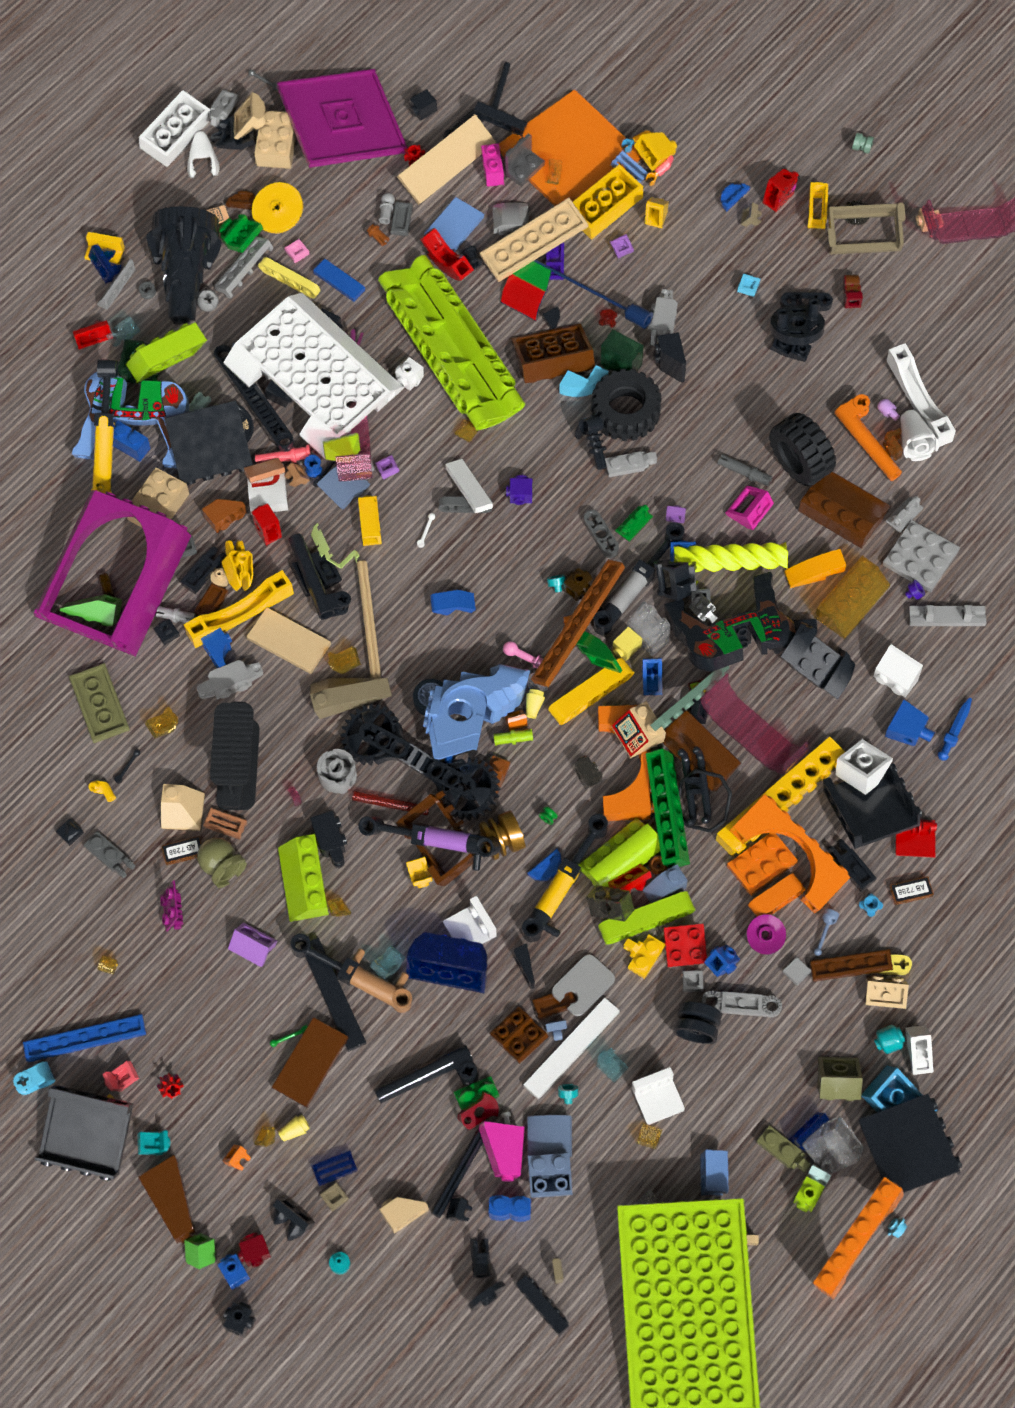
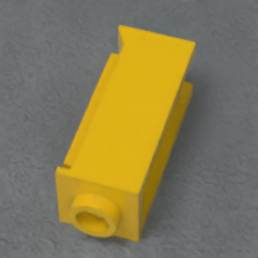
[808,182,828,229]
[358,495,382,546]

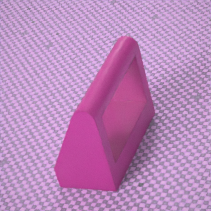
[725,485,774,530]

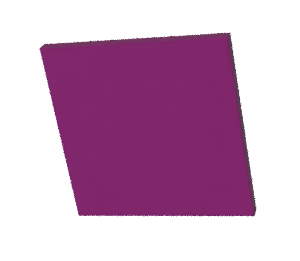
[277,69,408,168]

